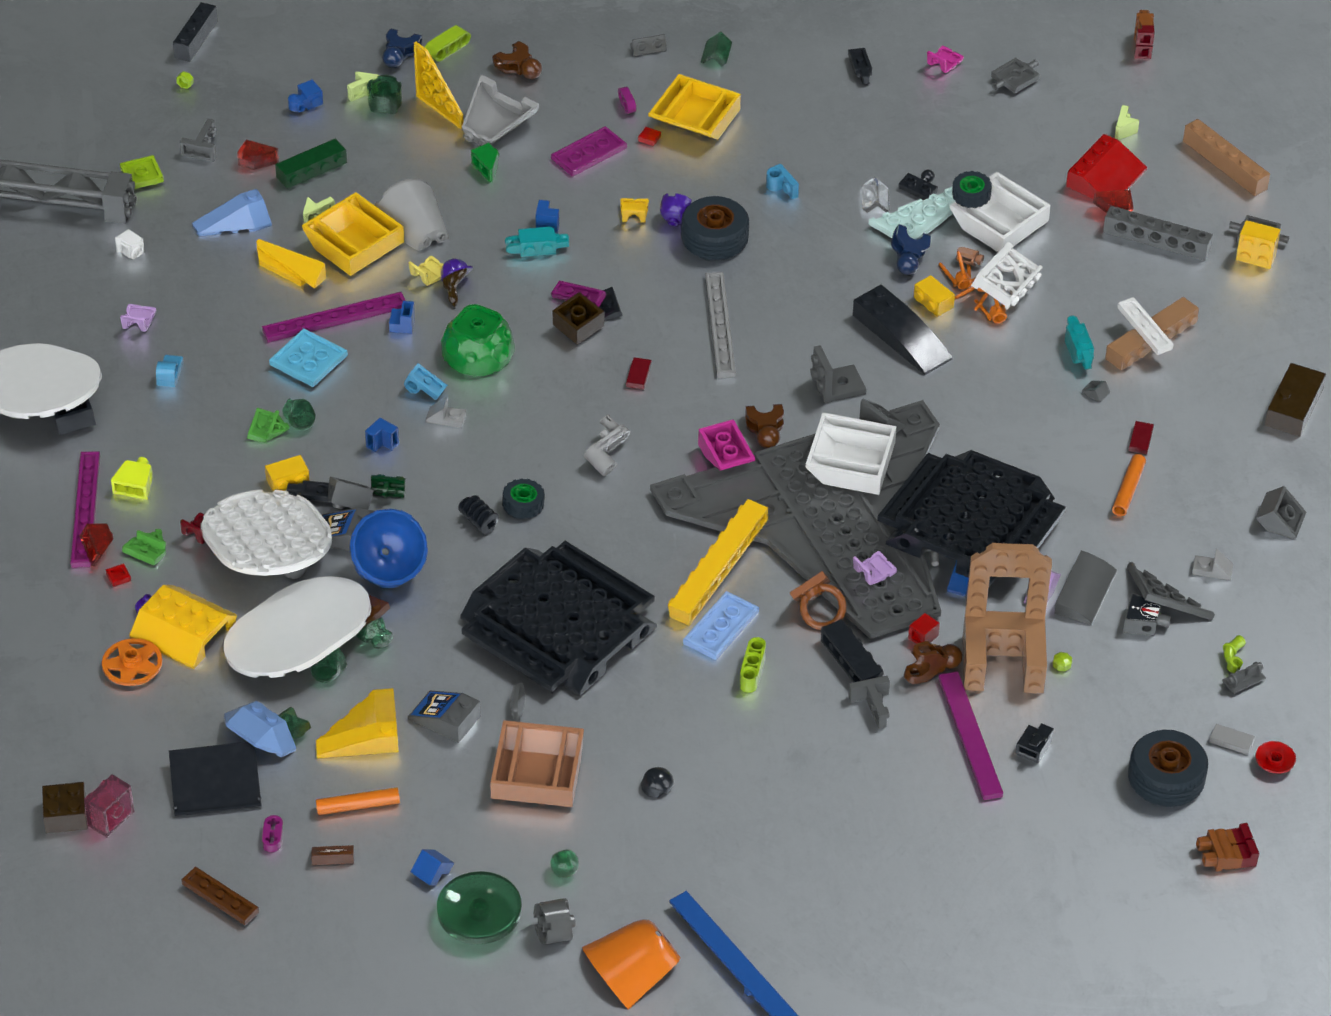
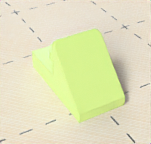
[347,72,381,102]
[1115,105,1139,140]
[303,197,335,223]

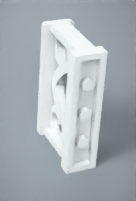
[971,242,1043,310]

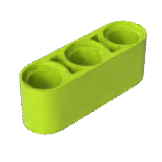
[425,25,471,62]
[740,637,766,693]

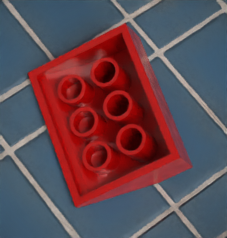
[1066,134,1147,206]

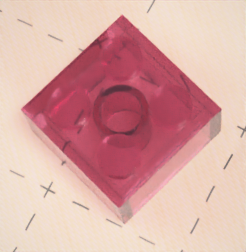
[84,774,135,838]

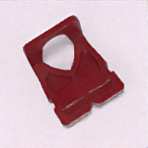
[180,512,206,544]

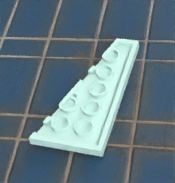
[868,187,955,240]

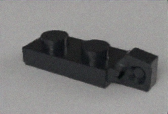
[848,48,872,85]
[287,480,329,502]

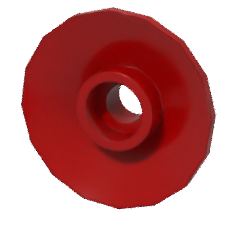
[1255,741,1296,774]

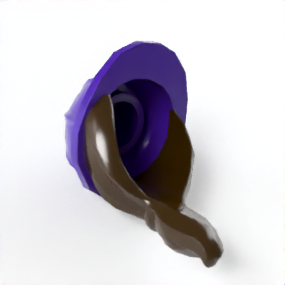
[441,258,473,307]

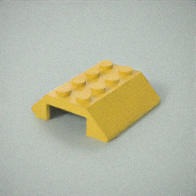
[129,585,237,669]

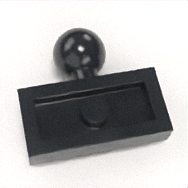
[899,169,938,200]

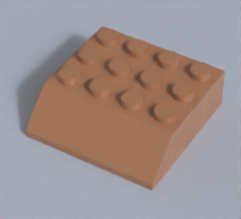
[490,720,584,807]

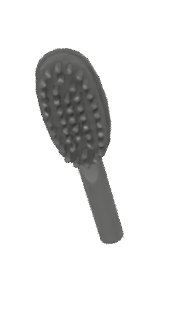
[510,683,525,722]

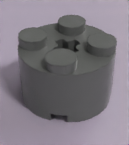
[533,898,576,945]

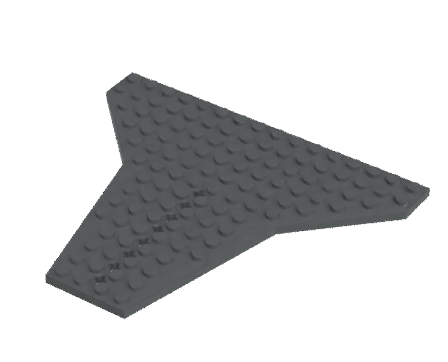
[650,400,941,639]

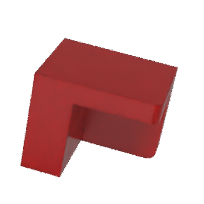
[908,613,940,644]

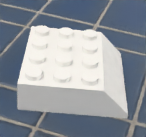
[950,172,1050,252]
[805,413,897,495]

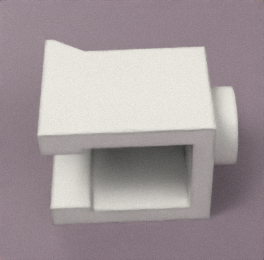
[115,229,145,260]

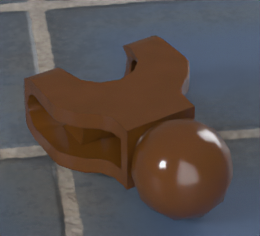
[492,41,542,80]
[745,404,784,449]
[903,641,963,684]

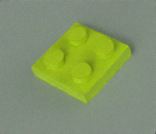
[120,155,164,189]

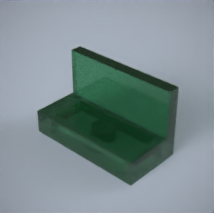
[701,32,732,66]

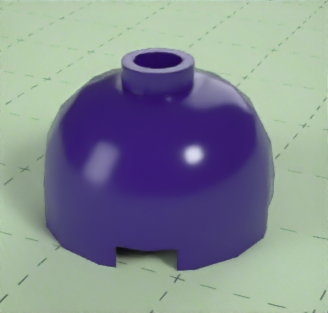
[660,193,692,226]

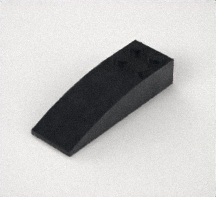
[853,284,953,375]

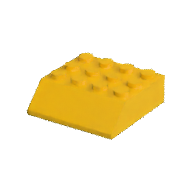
[648,74,741,140]
[302,192,404,276]

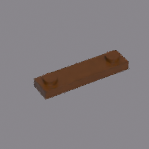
[181,866,259,926]

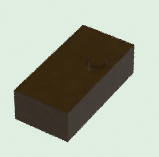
[1265,363,1326,437]

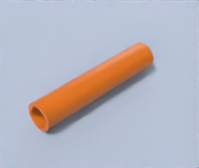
[1112,454,1146,516]
[316,787,400,816]

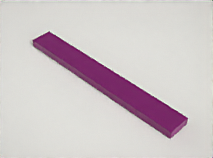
[262,292,406,343]
[71,451,100,568]
[939,672,1003,801]

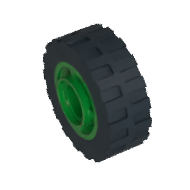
[952,171,992,208]
[502,478,545,519]

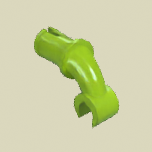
[1223,635,1246,673]

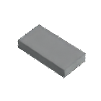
[1209,724,1255,755]

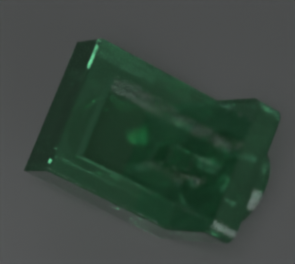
[278,707,311,738]

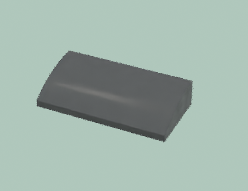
[1054,550,1117,625]

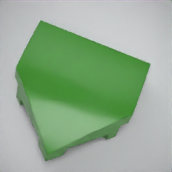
[247,408,290,442]
[122,529,166,566]

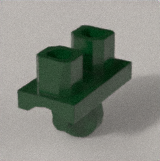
[371,474,406,499]

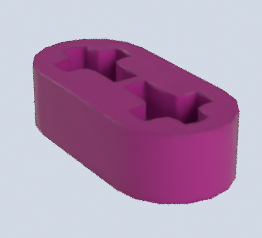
[618,87,636,114]
[262,815,283,852]

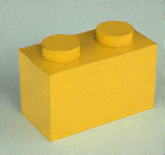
[914,275,955,317]
[265,455,310,491]

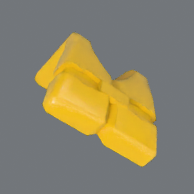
[620,198,649,222]

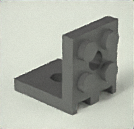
[810,345,866,403]

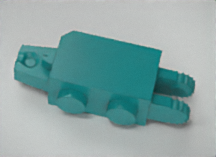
[505,227,569,257]
[1065,315,1094,370]

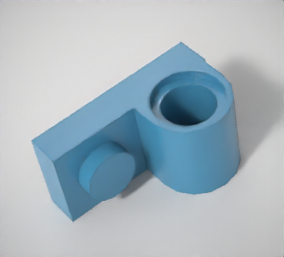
[766,163,799,199]
[156,355,184,387]
[404,363,448,400]

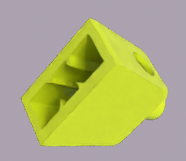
[111,457,153,500]

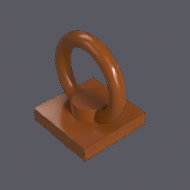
[789,571,846,630]

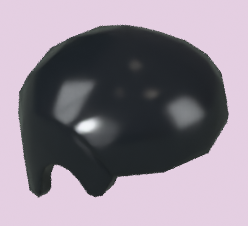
[641,767,674,798]

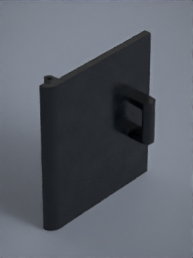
[169,742,262,816]

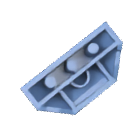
[224,701,296,757]

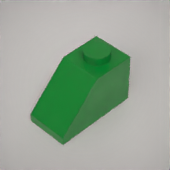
[471,143,499,182]

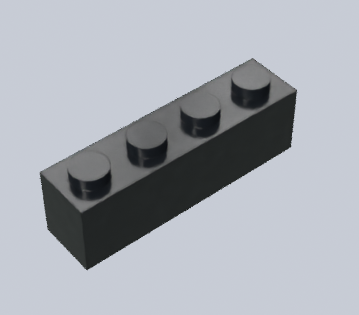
[173,2,218,62]
[821,619,884,683]

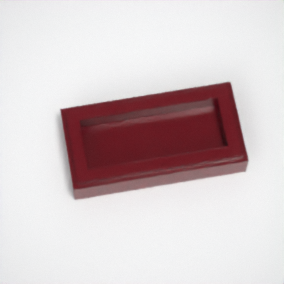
[626,357,652,390]
[1129,421,1154,454]

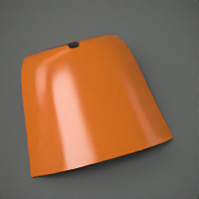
[582,920,681,1009]

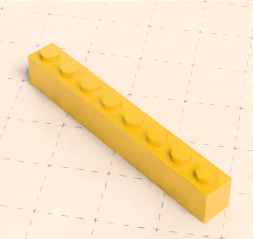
[668,499,768,626]

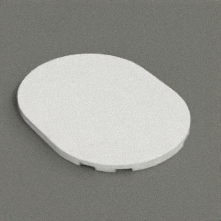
[0,343,102,419]
[201,490,332,576]
[223,576,371,678]

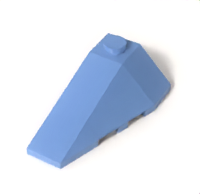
[192,189,272,236]

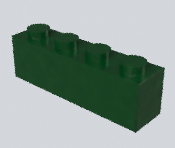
[275,138,347,189]

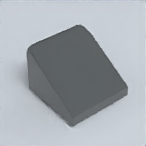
[1082,381,1110,402]

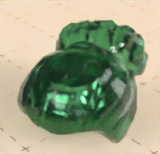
[282,399,316,431]
[356,617,393,649]
[311,648,348,683]

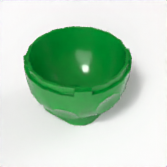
[441,304,515,376]

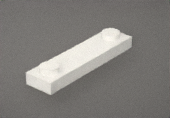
[1117,297,1174,355]

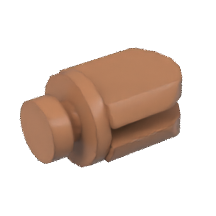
[956,247,984,266]

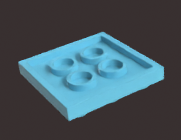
[269,329,348,387]

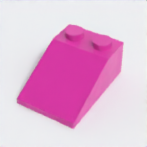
[698,419,755,471]

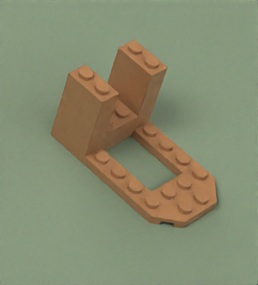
[962,543,1052,693]

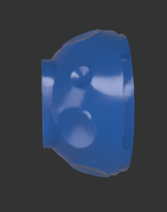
[349,509,428,588]

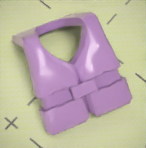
[120,304,156,332]
[853,551,897,585]

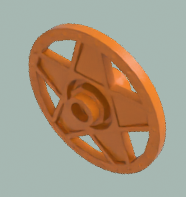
[102,638,162,686]

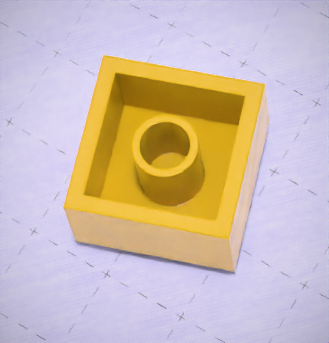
[1236,220,1281,269]

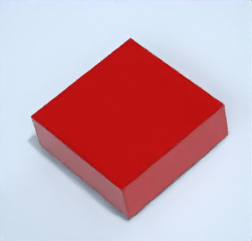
[638,127,661,146]
[105,563,131,587]

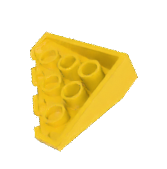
[414,42,464,129]
[316,688,399,758]

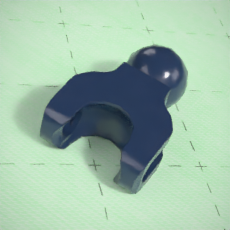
[382,28,422,68]
[891,224,931,275]

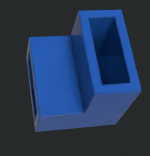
[536,200,559,233]
[389,301,415,334]
[365,418,399,452]
[410,849,454,885]

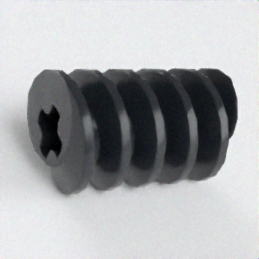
[458,495,499,535]

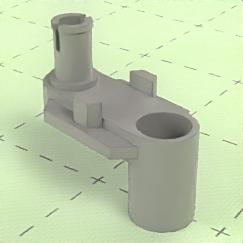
[583,414,630,476]

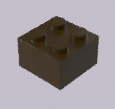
[552,292,604,345]
[42,782,88,834]

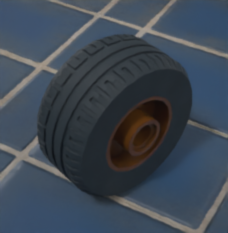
[681,196,749,260]
[1128,730,1208,807]

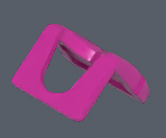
[927,46,964,73]

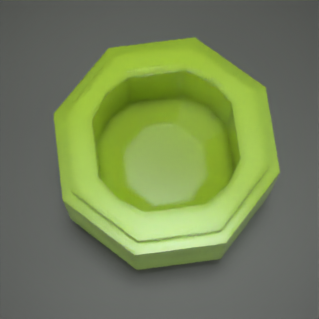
[176,71,194,89]
[1053,652,1072,672]

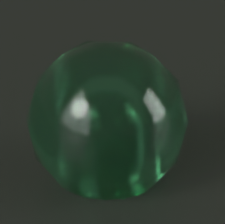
[550,849,579,878]

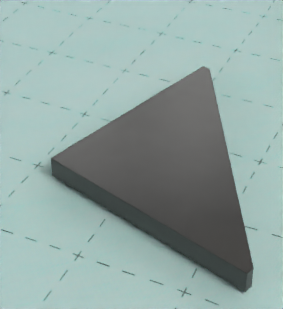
[1127,562,1215,620]

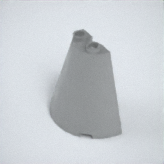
[462,75,539,146]
[375,179,449,251]

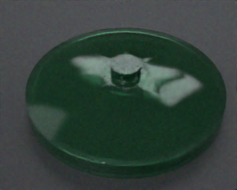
[437,871,522,944]

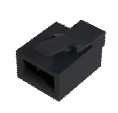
[1015,723,1054,763]

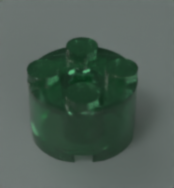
[367,75,402,114]

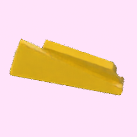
[256,239,326,288]

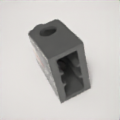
[1123,593,1171,636]

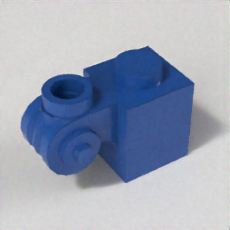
[288,79,323,112]

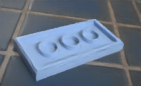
[683,591,759,660]

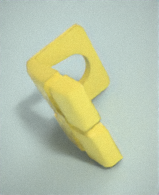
[408,256,444,286]

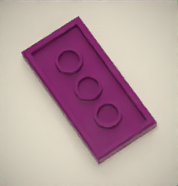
[551,126,627,177]

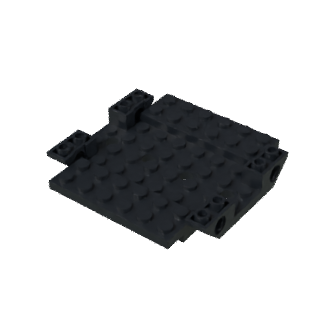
[877,450,1066,587]
[460,540,657,695]

